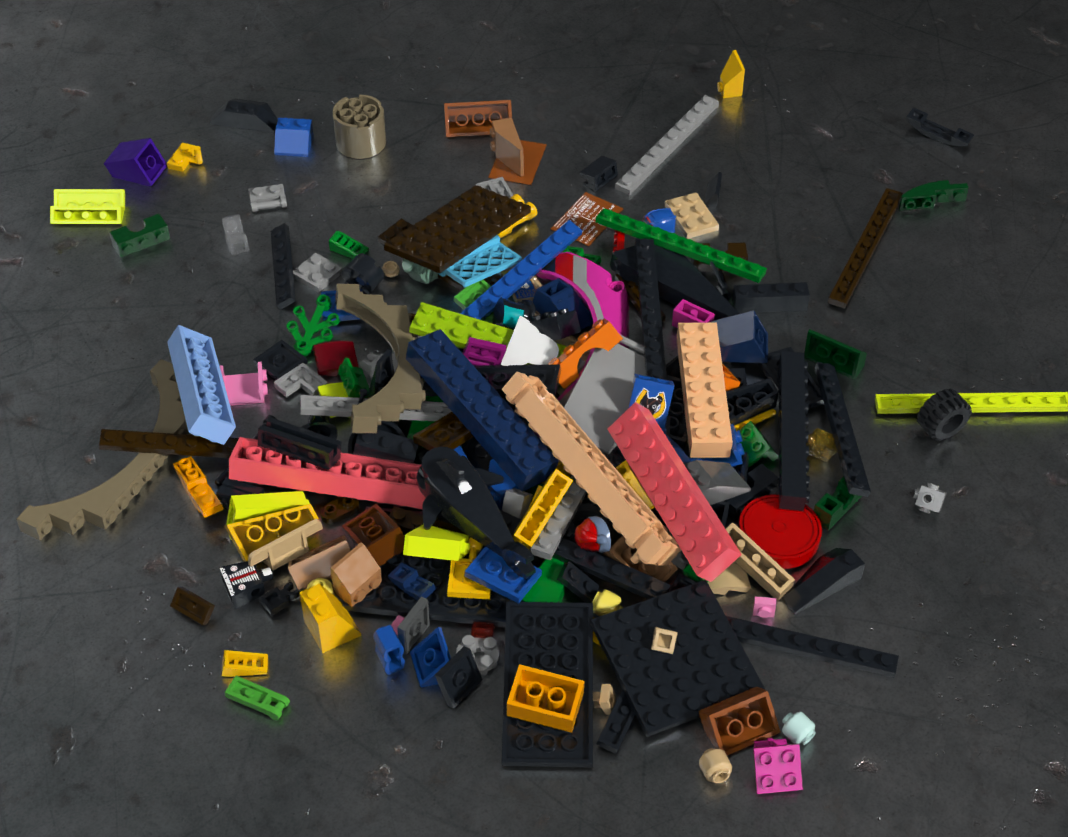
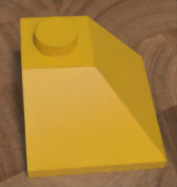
[717,50,745,98]

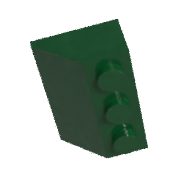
[804,329,867,380]

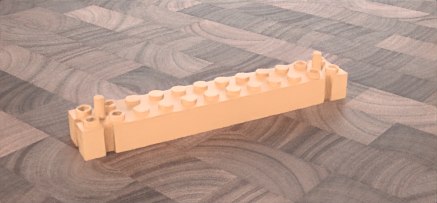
[502,372,681,566]

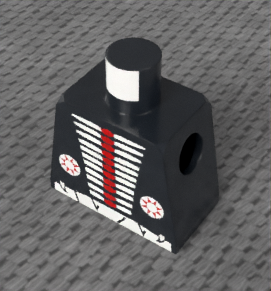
[219,561,273,609]

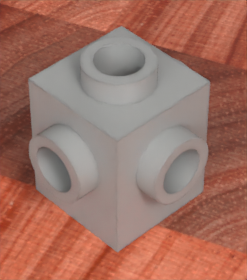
[913,482,947,513]

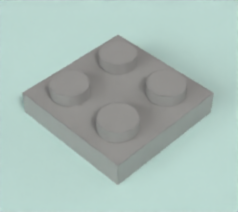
[293,252,343,293]

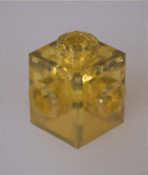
[806,428,837,462]

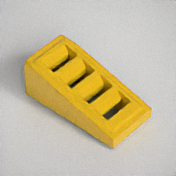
[221,650,268,677]

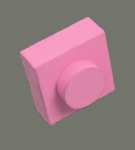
[753,596,776,618]

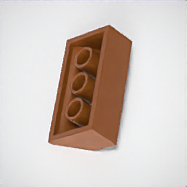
[444,100,512,137]

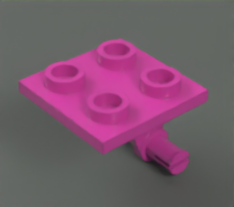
[753,737,803,794]

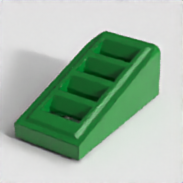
[329,231,369,258]

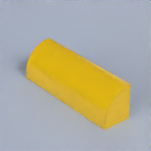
[512,469,573,549]

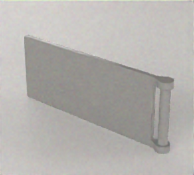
[564,334,646,454]

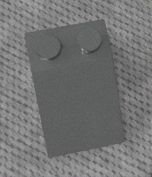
[684,460,751,505]

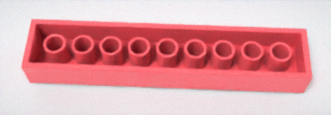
[607,402,742,582]
[229,437,425,510]

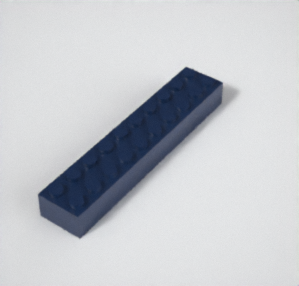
[406,329,559,492]

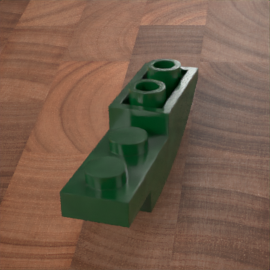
[899,180,969,211]

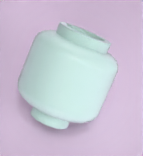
[782,712,816,745]

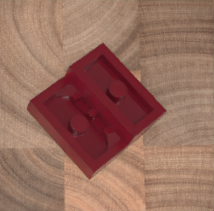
[313,341,359,377]

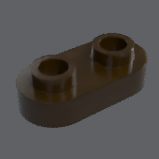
[320,497,359,524]

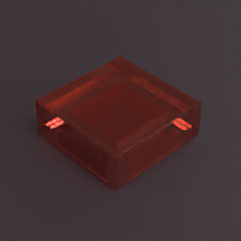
[471,621,494,638]

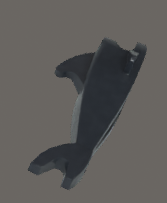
[417,447,536,579]

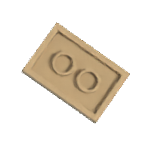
[665,192,719,239]

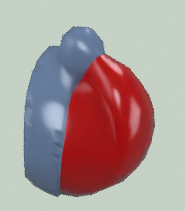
[574,516,611,553]

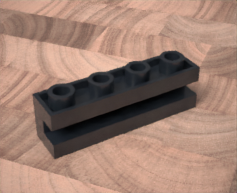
[258,418,342,470]

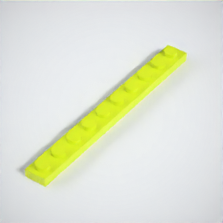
[875,392,1068,414]

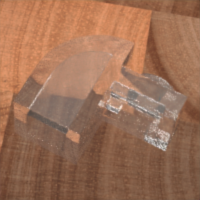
[221,214,250,256]

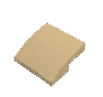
[708,561,751,595]

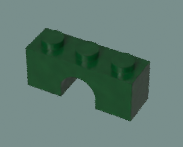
[109,214,170,258]
[814,476,862,531]

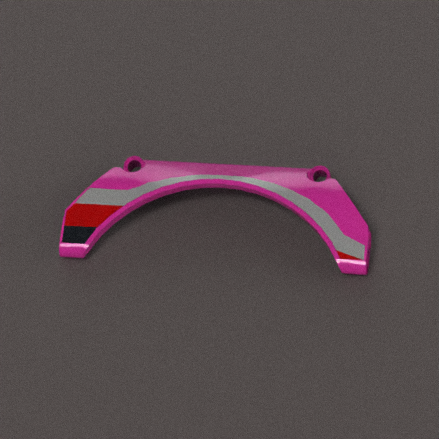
[533,252,629,439]

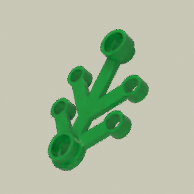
[286,294,340,357]

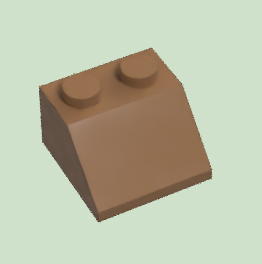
[330,542,382,607]

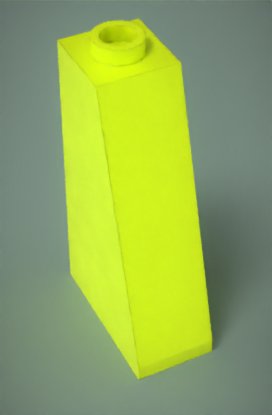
[226,491,310,540]

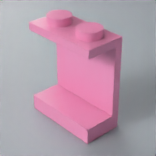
[220,362,268,406]

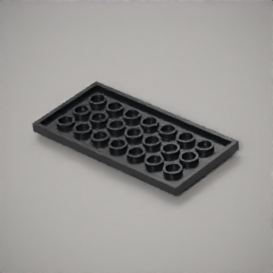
[502,602,593,768]

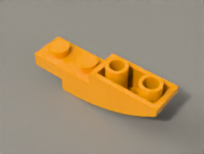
[173,456,223,518]

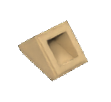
[651,627,678,654]

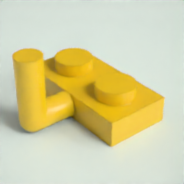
[167,142,203,172]

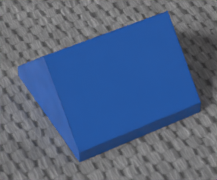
[410,627,451,688]

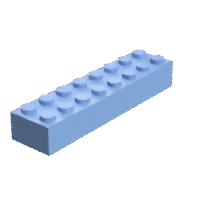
[167,325,236,445]

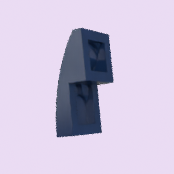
[388,563,436,600]

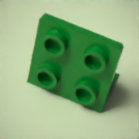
[739,421,779,468]

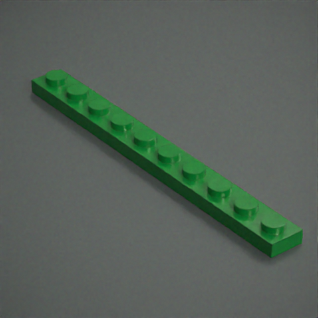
[595,208,767,283]

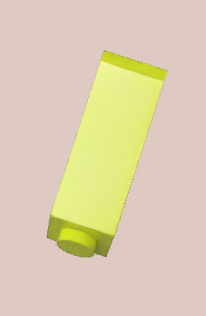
[403,525,470,561]

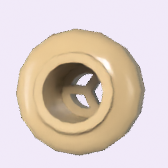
[699,748,732,783]

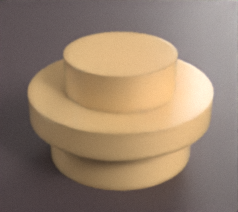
[382,261,400,277]

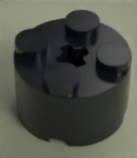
[341,253,384,294]

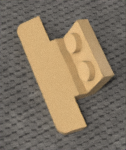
[248,519,323,571]

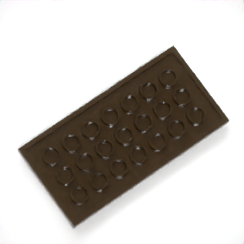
[384,185,531,273]

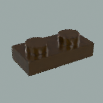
[170,587,215,625]

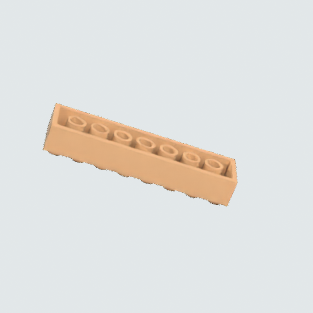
[676,322,733,458]

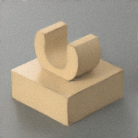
[593,684,616,715]

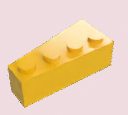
[225,504,319,562]

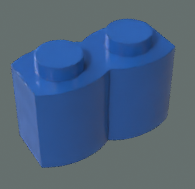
[373,625,405,675]

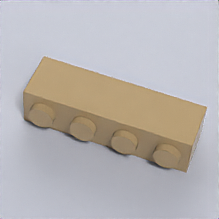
[726,522,795,601]

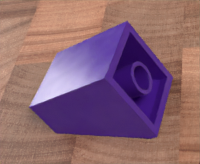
[103,138,167,187]

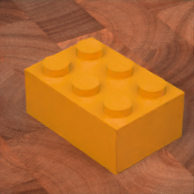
[507,664,584,733]

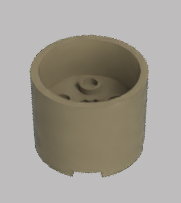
[333,94,386,159]

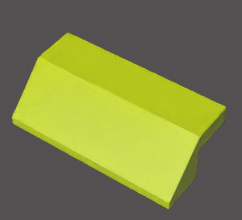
[50,189,125,224]

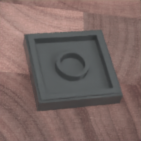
[397,597,430,655]

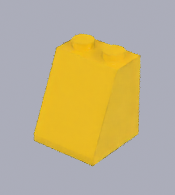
[300,584,362,653]

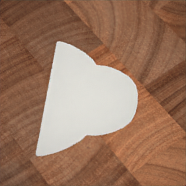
[501,316,559,366]

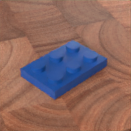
[465,547,542,604]

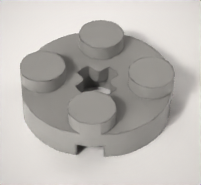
[456,635,500,676]

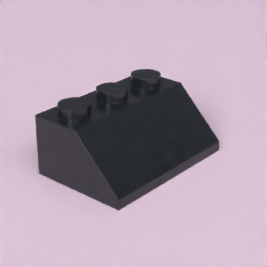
[353,429,419,464]

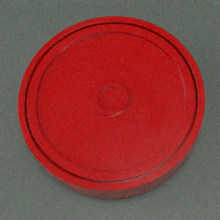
[738,495,822,569]

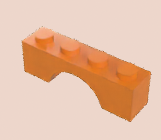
[548,318,623,389]

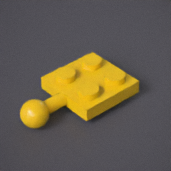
[447,537,491,599]

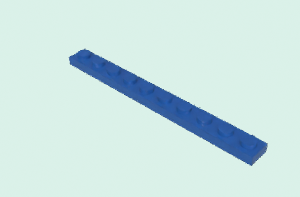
[460,220,583,321]

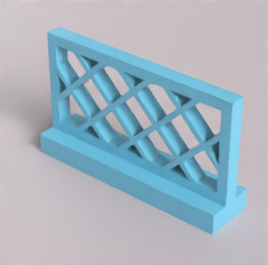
[438,235,523,287]

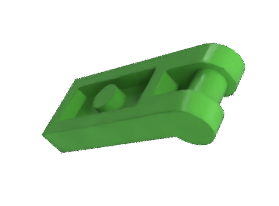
[224,676,290,721]

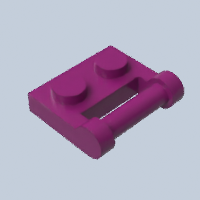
[462,337,506,366]

